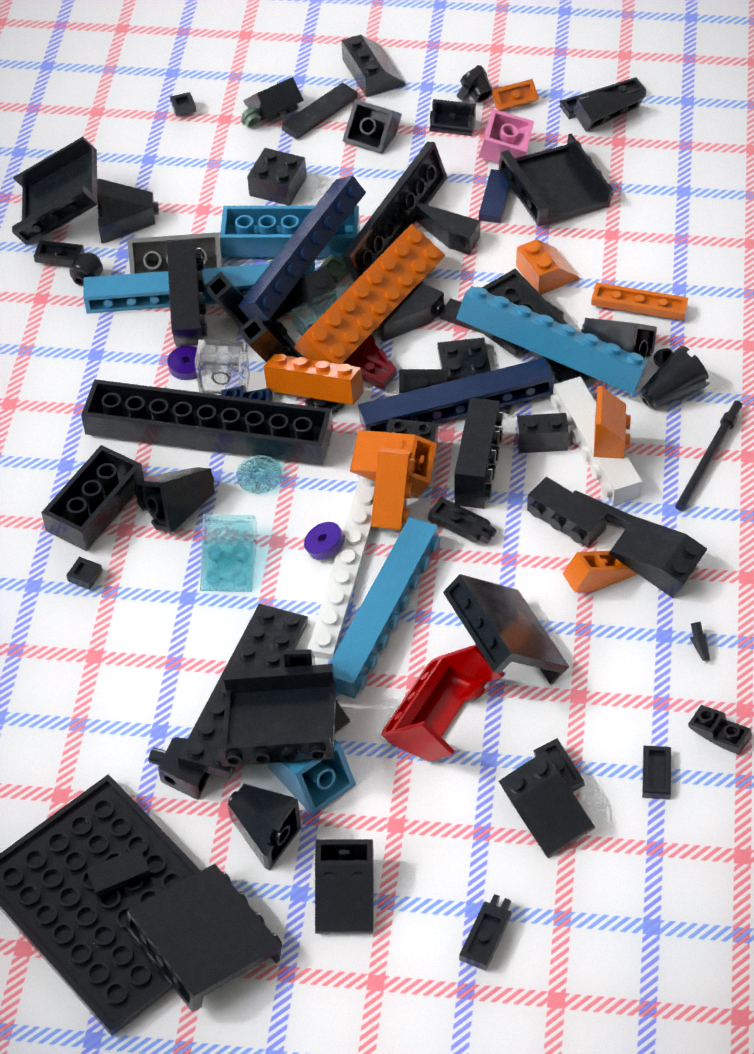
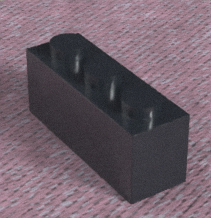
[527,476,608,548]

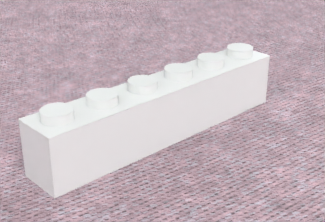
[551,376,642,506]

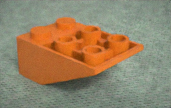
[350,430,437,498]

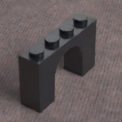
[203,271,292,363]

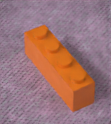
[264,354,364,405]

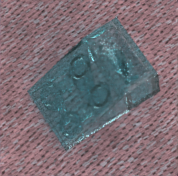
[200,514,257,592]

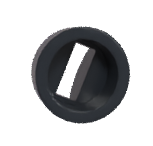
[653,348,673,367]

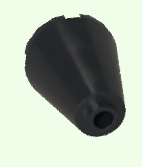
[640,345,710,408]

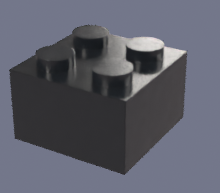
[247,148,307,206]

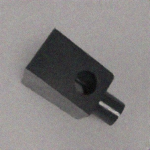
[148,737,211,800]

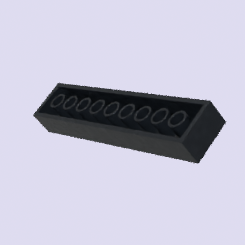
[81,379,333,465]

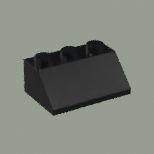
[341,34,405,98]

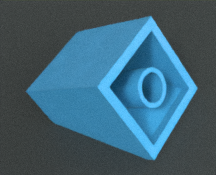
[267,740,356,815]

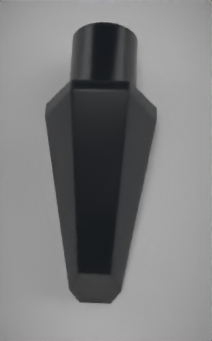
[690,621,710,661]

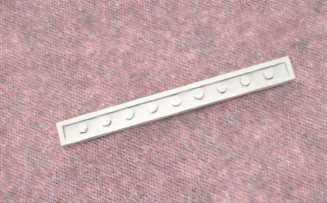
[308,476,375,660]

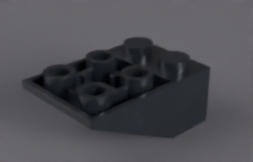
[315,839,374,934]

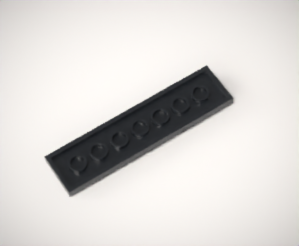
[342,141,448,282]
[178,603,308,779]

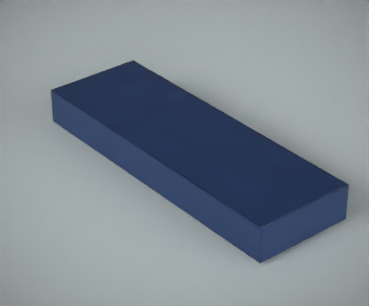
[479,169,510,223]

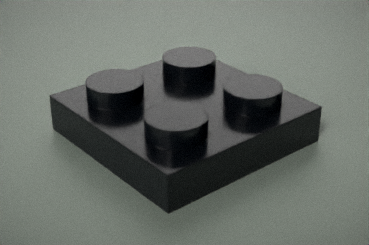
[437,337,491,382]

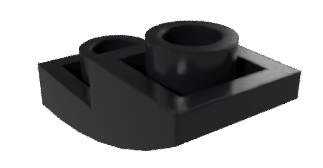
[688,705,752,755]

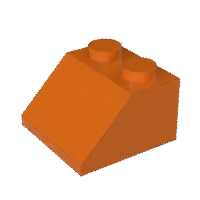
[516,239,579,295]
[593,386,631,459]

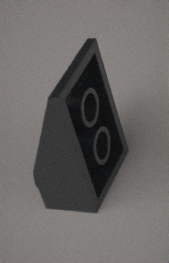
[608,516,707,598]
[498,750,596,858]

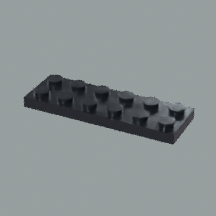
[482,268,591,383]

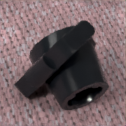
[456,65,493,103]

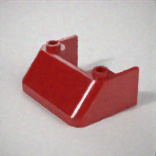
[381,644,505,761]

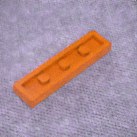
[591,282,688,321]

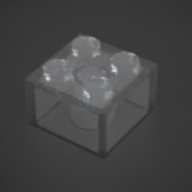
[195,340,250,394]

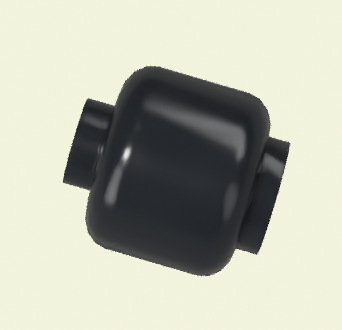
[69,252,103,286]

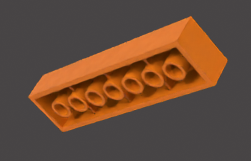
[294,224,445,365]

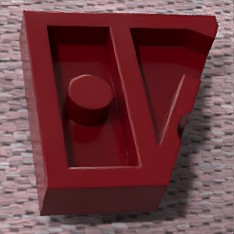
[344,336,397,390]

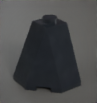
[97,179,159,243]
[581,318,657,359]
[134,467,215,532]
[228,784,301,871]

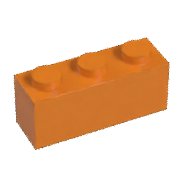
[371,447,416,530]

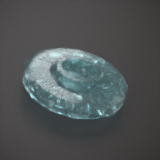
[236,455,283,494]

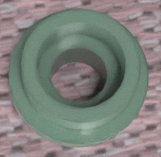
[240,108,261,128]

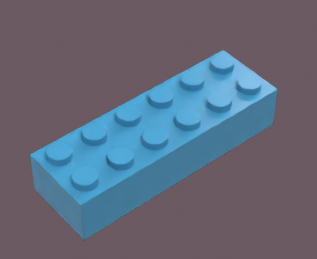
[220,205,360,257]

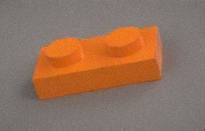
[491,78,539,111]

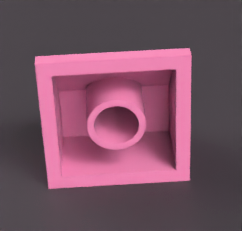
[478,109,534,163]

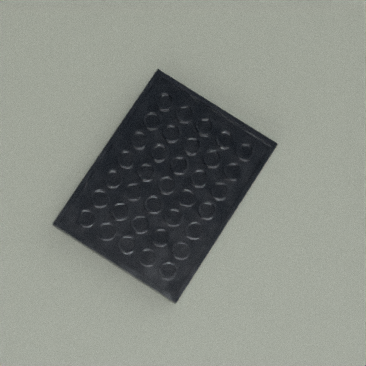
[0,774,201,1037]

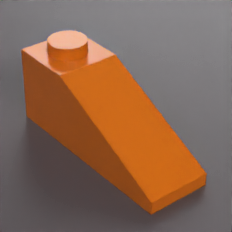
[562,551,637,593]

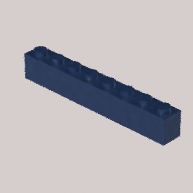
[238,175,366,321]
[358,358,554,432]

